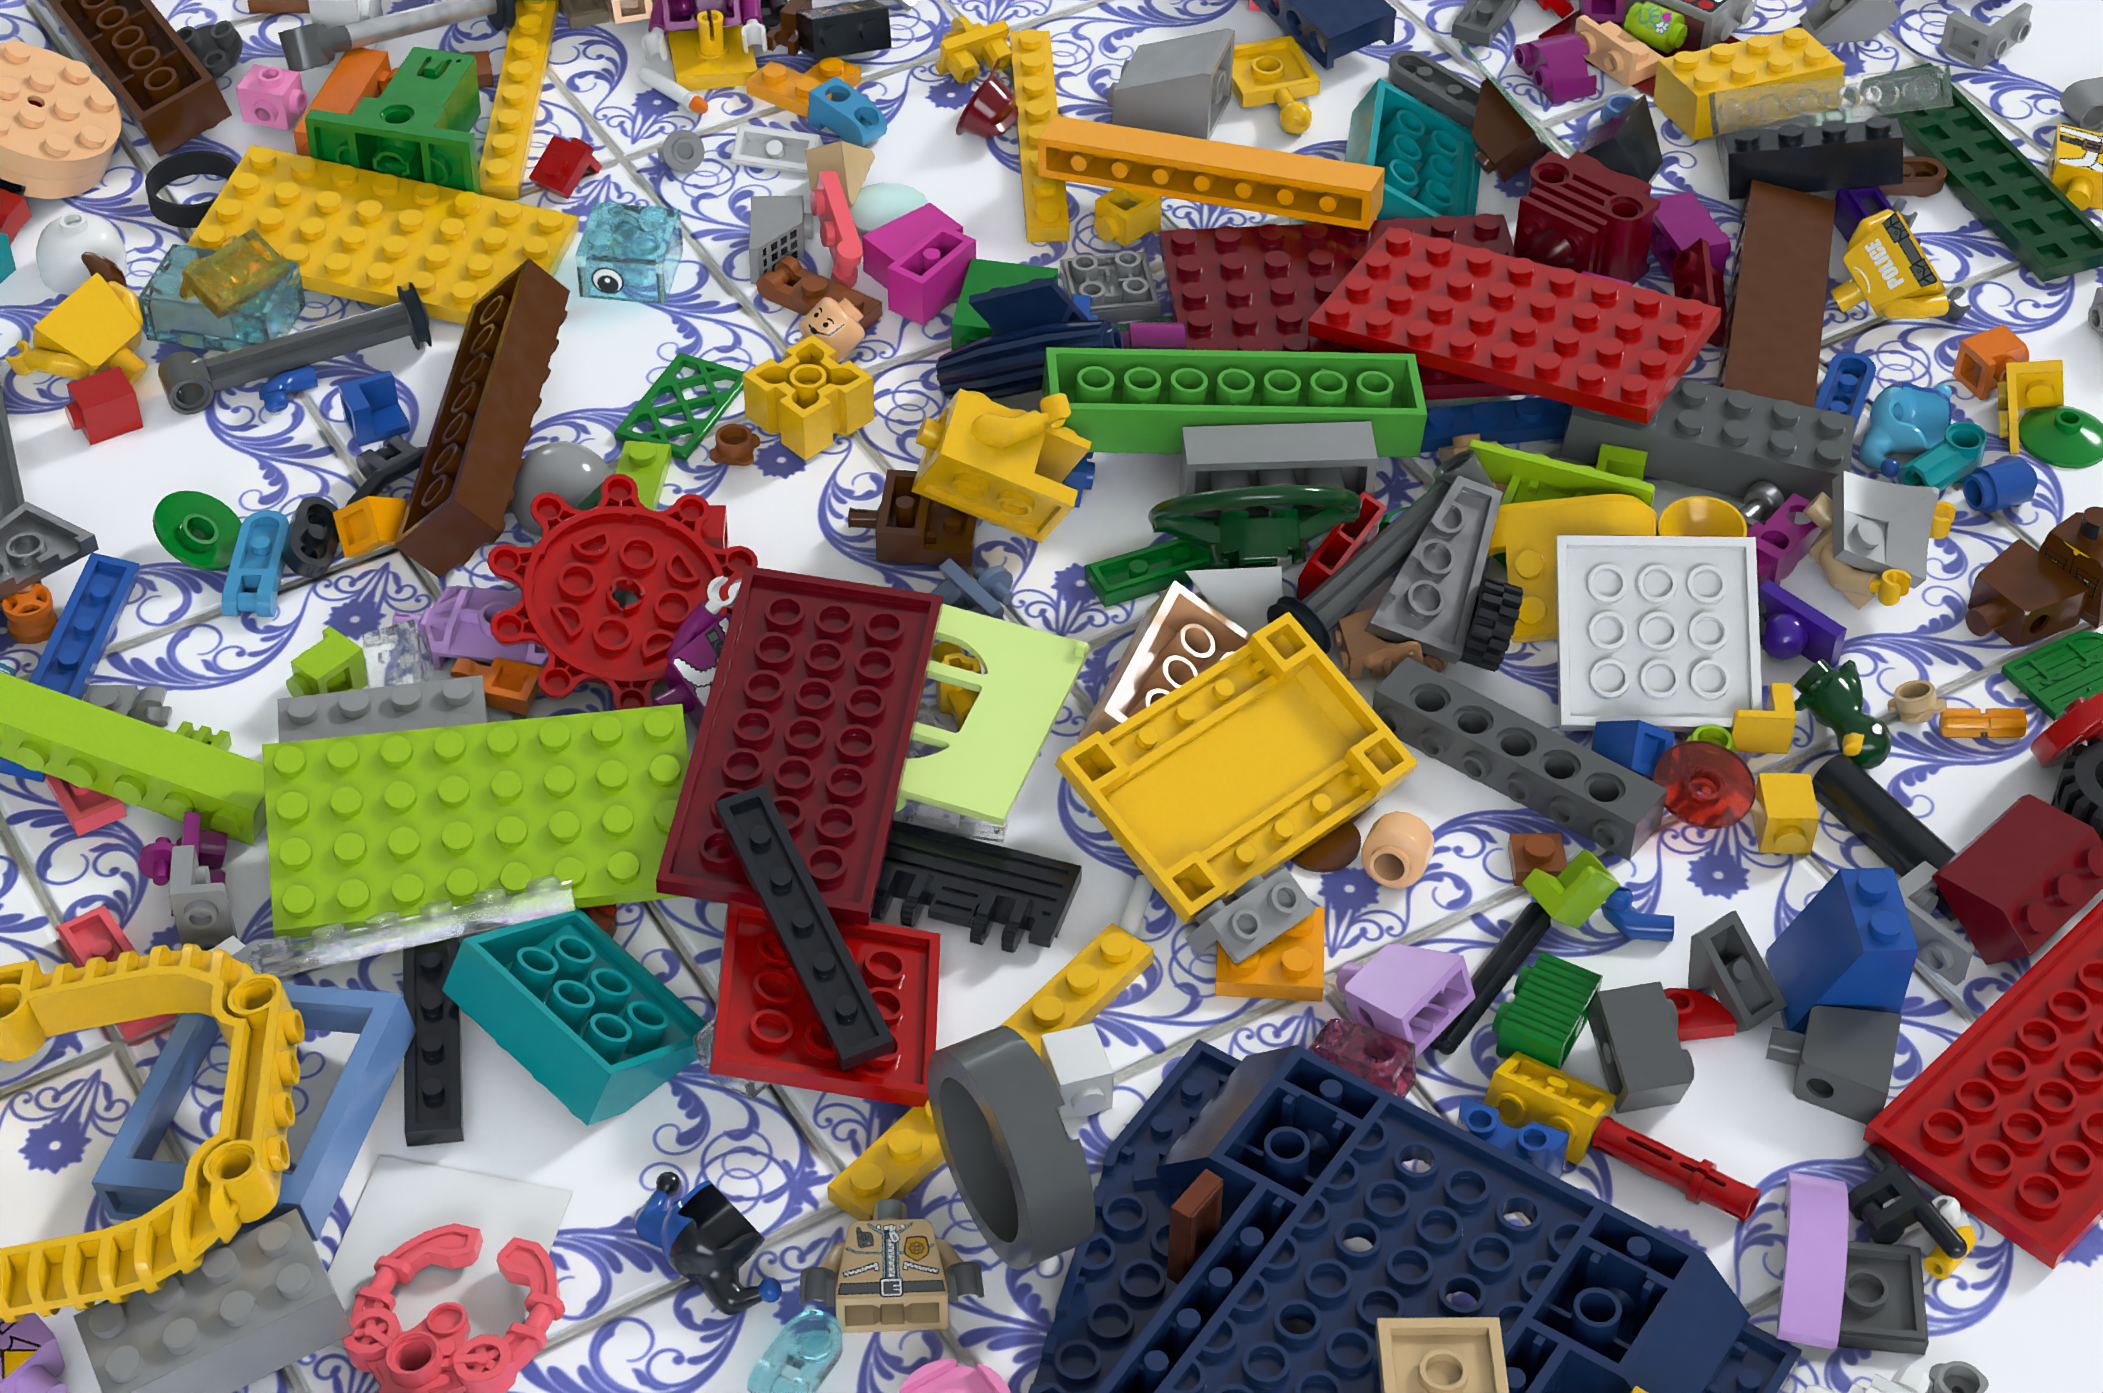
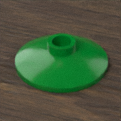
[2019,406,2103,469]
[153,490,242,571]

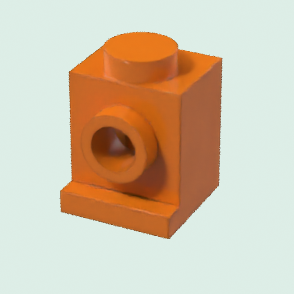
[1952,325,2029,401]

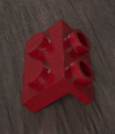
[1671,238,1727,347]

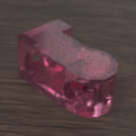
[1307,1018,1416,1099]

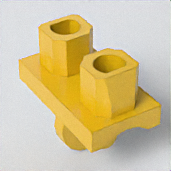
[934,16,1013,84]

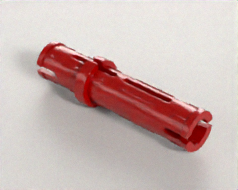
[1592,1116,1761,1223]

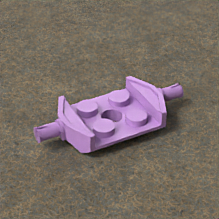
[392,585,548,670]

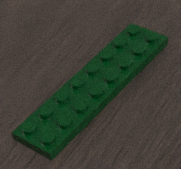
[1858,63,2103,282]

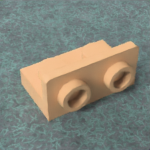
[1575,15,1664,88]

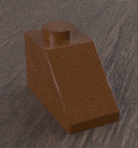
[1471,78,1545,183]

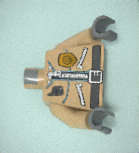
[799,1199,984,1333]

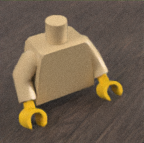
[1803,491,1956,610]

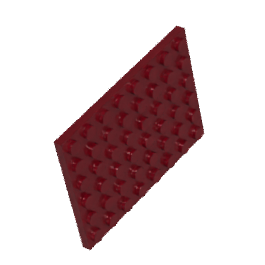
[1159,213,1533,400]

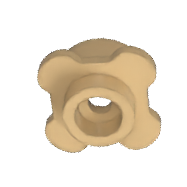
[1887,680,1947,724]

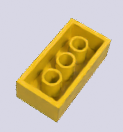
[1654,28,1845,141]

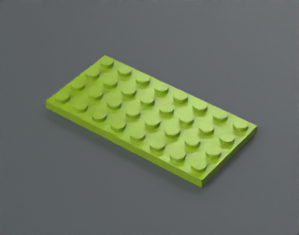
[262,704,690,940]

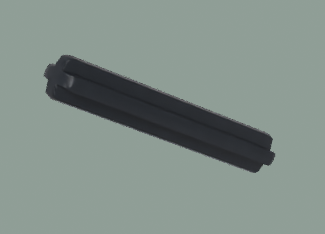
[1430,902,1551,1055]

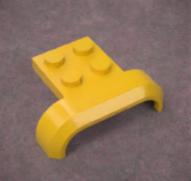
[1484,494,1658,644]

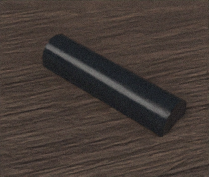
[1812,754,1957,922]

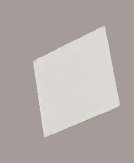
[327,1155,573,1348]

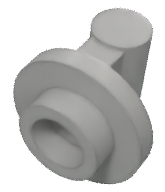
[657,130,705,172]

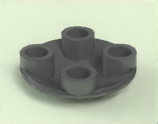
[177,21,243,80]

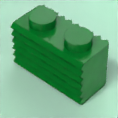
[1492,952,1603,1070]

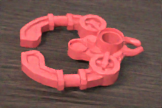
[342,1223,566,1393]

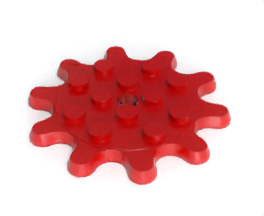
[487,473,758,710]

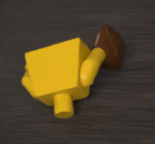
[5,252,148,385]

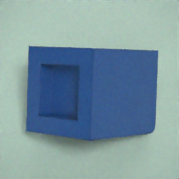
[338,371,410,447]
[1591,720,1675,782]

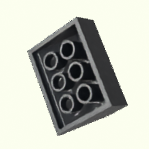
[1715,116,1903,200]

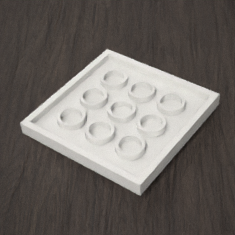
[1555,535,1763,732]

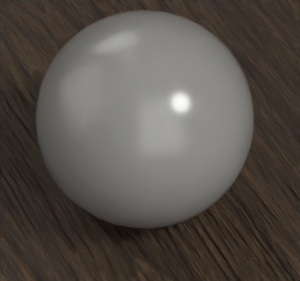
[511,441,612,537]

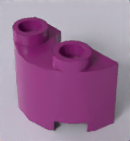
[1513,32,1597,104]

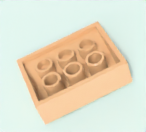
[1076,580,1251,743]

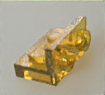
[179,228,290,320]

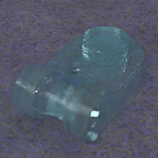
[747,1310,843,1393]

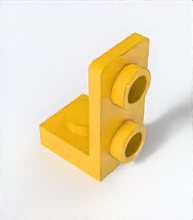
[1997,359,2064,454]

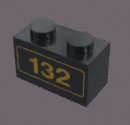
[796,0,892,60]

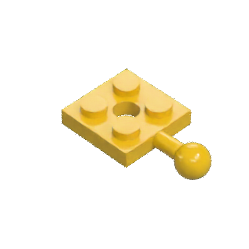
[1231,35,1321,135]

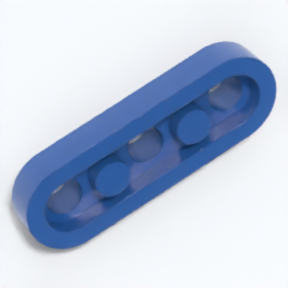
[1814,352,1876,435]

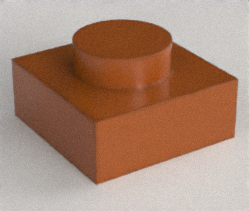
[1508,833,1567,886]

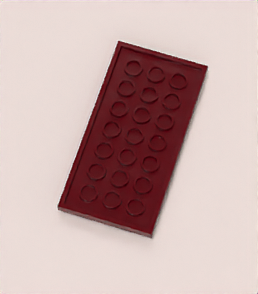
[656,566,943,926]

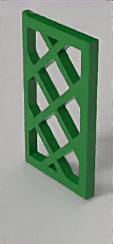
[614,352,746,461]

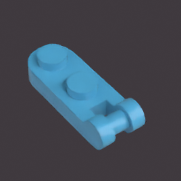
[221,510,289,617]

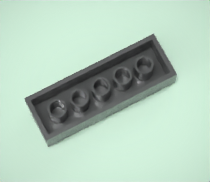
[1560,378,1855,502]

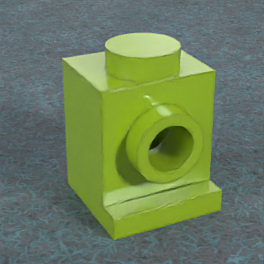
[286,626,369,697]

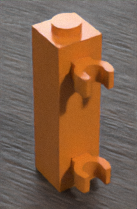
[293,47,399,157]

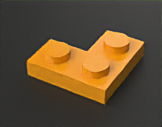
[746,57,861,119]
[1215,907,1325,1002]

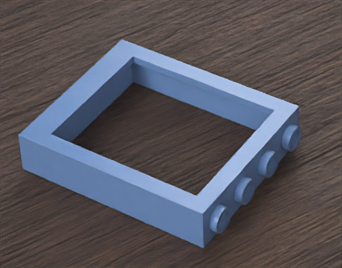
[91,982,416,1241]

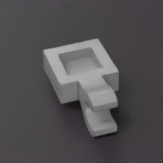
[83,685,173,727]

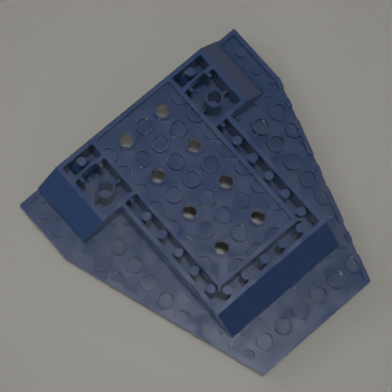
[1028,1039,1803,1393]

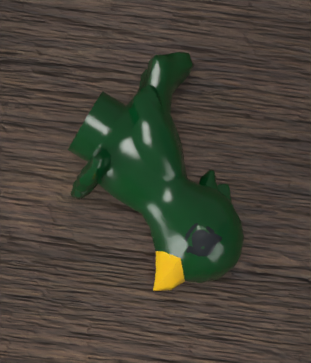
[1794,659,1892,769]

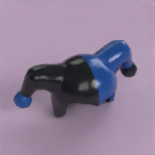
[634,1172,782,1316]

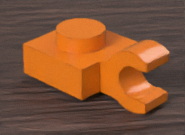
[450,657,543,715]

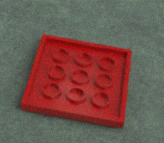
[709,900,940,1107]

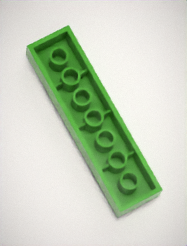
[1042,347,1428,458]

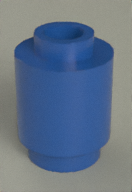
[1963,457,2038,513]

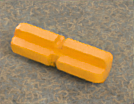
[1939,708,2028,738]

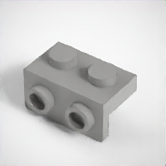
[1185,867,1315,964]

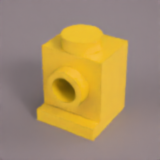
[1094,187,1162,247]

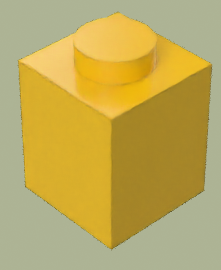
[1751,773,1820,854]

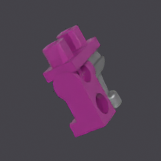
[1738,481,1822,587]

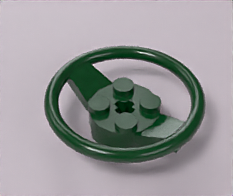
[1148,485,1362,569]

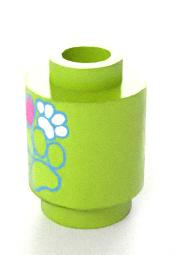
[1624,2,1688,53]

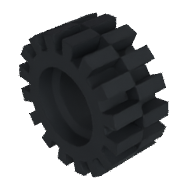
[1459,576,1523,672]

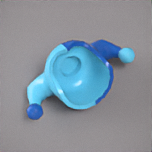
[1859,381,1952,479]

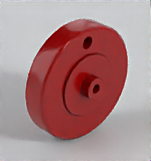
[2030,691,2103,768]

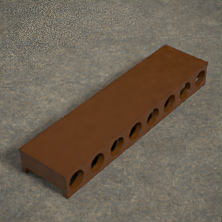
[1716,179,1836,408]

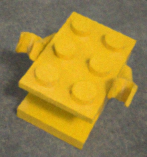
[911,388,1092,543]

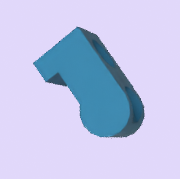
[808,76,887,147]

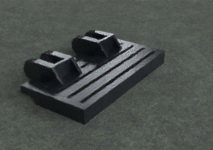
[871,820,1082,953]

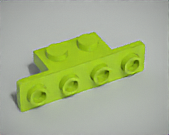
[1467,439,1655,509]

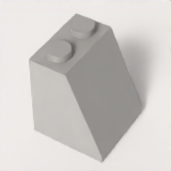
[1107,28,1235,140]

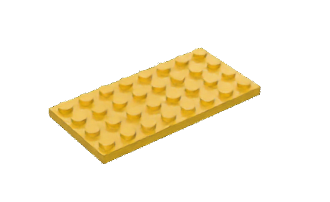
[183,145,578,325]

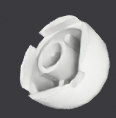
[36,212,128,295]

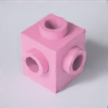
[236,64,308,130]

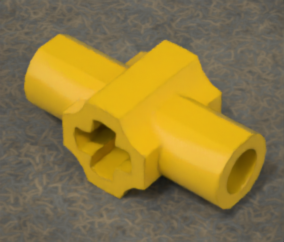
[931,641,981,729]

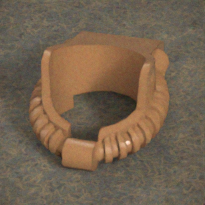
[1332,600,1448,679]

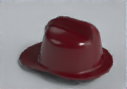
[956,58,1018,139]

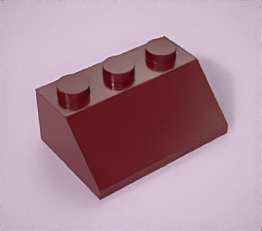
[1931,794,2103,965]

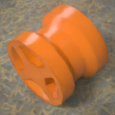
[1,583,58,644]

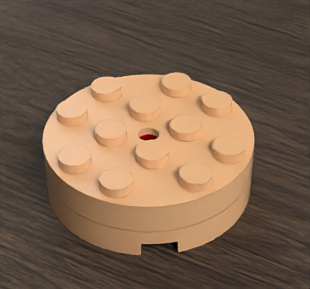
[0,40,122,199]

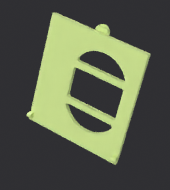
[872,584,1091,826]

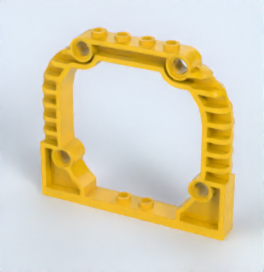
[0,943,305,1324]

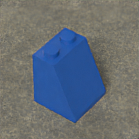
[1765,867,1919,1034]

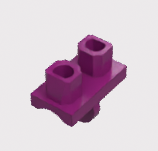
[138,811,227,916]

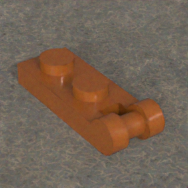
[756,256,882,332]

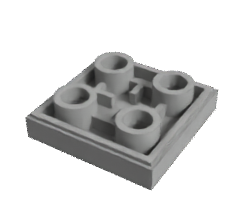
[1059,250,1161,323]

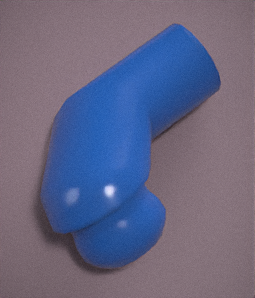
[259,365,318,413]
[1601,886,1675,942]

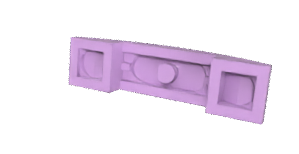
[1776,1172,1849,1350]

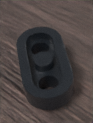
[282,496,339,578]

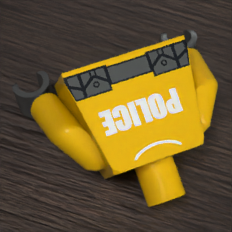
[1830,198,1971,320]

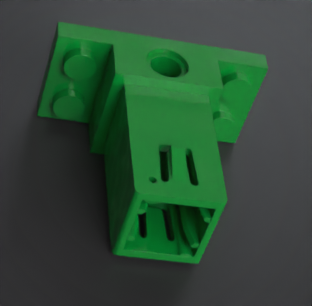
[305,47,481,195]

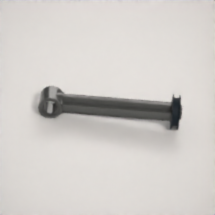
[158,282,432,415]
[1266,450,1497,654]

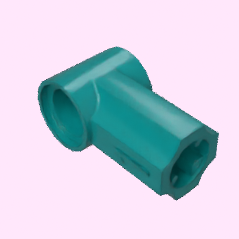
[1899,421,1988,492]

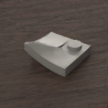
[1832,470,1939,589]

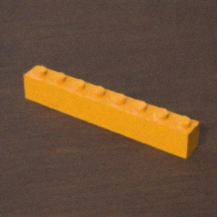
[1038,115,1385,230]

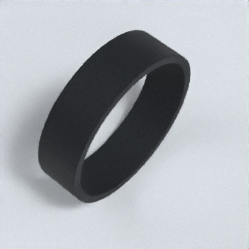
[145,151,238,228]

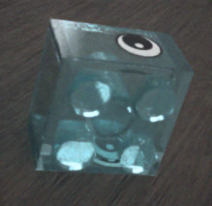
[575,202,683,305]

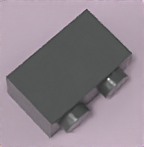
[1586,981,1694,1114]

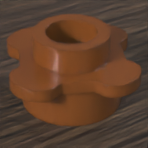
[709,424,760,466]

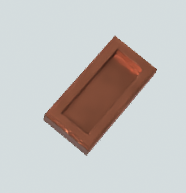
[1167,1169,1223,1284]

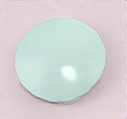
[849,182,929,236]

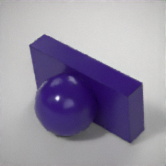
[1758,580,1847,668]

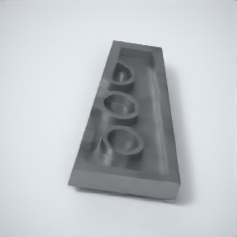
[1364,475,1503,664]
[0,501,99,600]

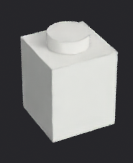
[1040,1023,1114,1120]

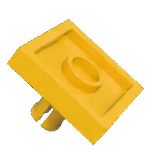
[668,10,758,91]

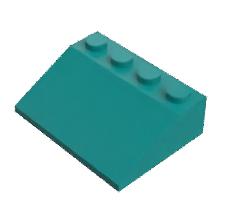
[1345,78,1481,220]
[442,906,714,1126]

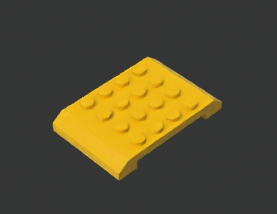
[1055,612,1418,925]

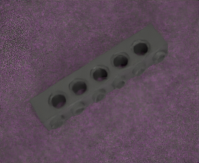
[1372,657,1668,860]

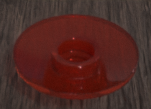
[1653,741,1756,829]

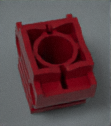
[1514,151,1661,286]

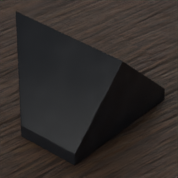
[1572,94,1663,184]

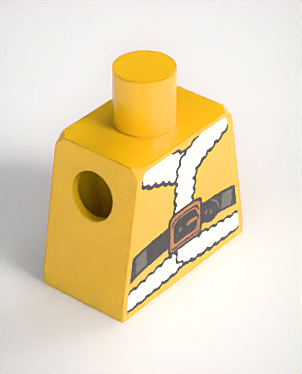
[2048,124,2103,211]

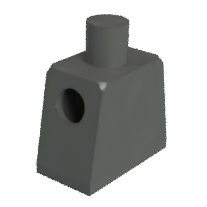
[1765,1005,1902,1125]

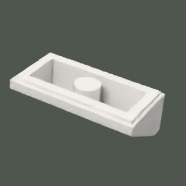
[730,123,824,175]

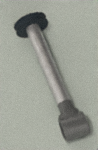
[278,0,516,72]

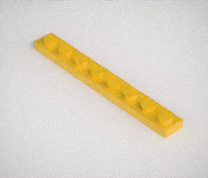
[479,0,559,200]
[1009,29,1070,242]
[827,923,1154,1221]

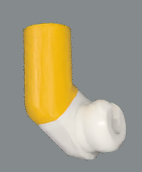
[1924,1195,1975,1280]

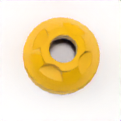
[1657,496,1747,537]

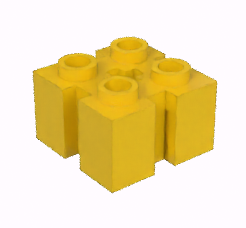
[743,334,875,461]

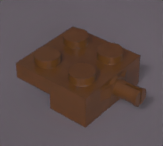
[848,469,979,567]

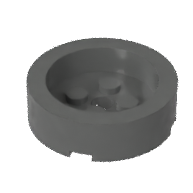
[927,1026,1095,1270]

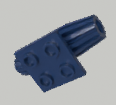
[936,277,1124,400]

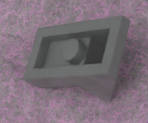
[1688,910,1788,1033]

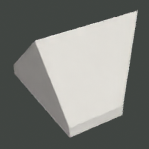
[1185,566,1283,635]

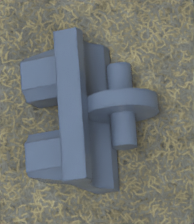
[930,558,1014,621]

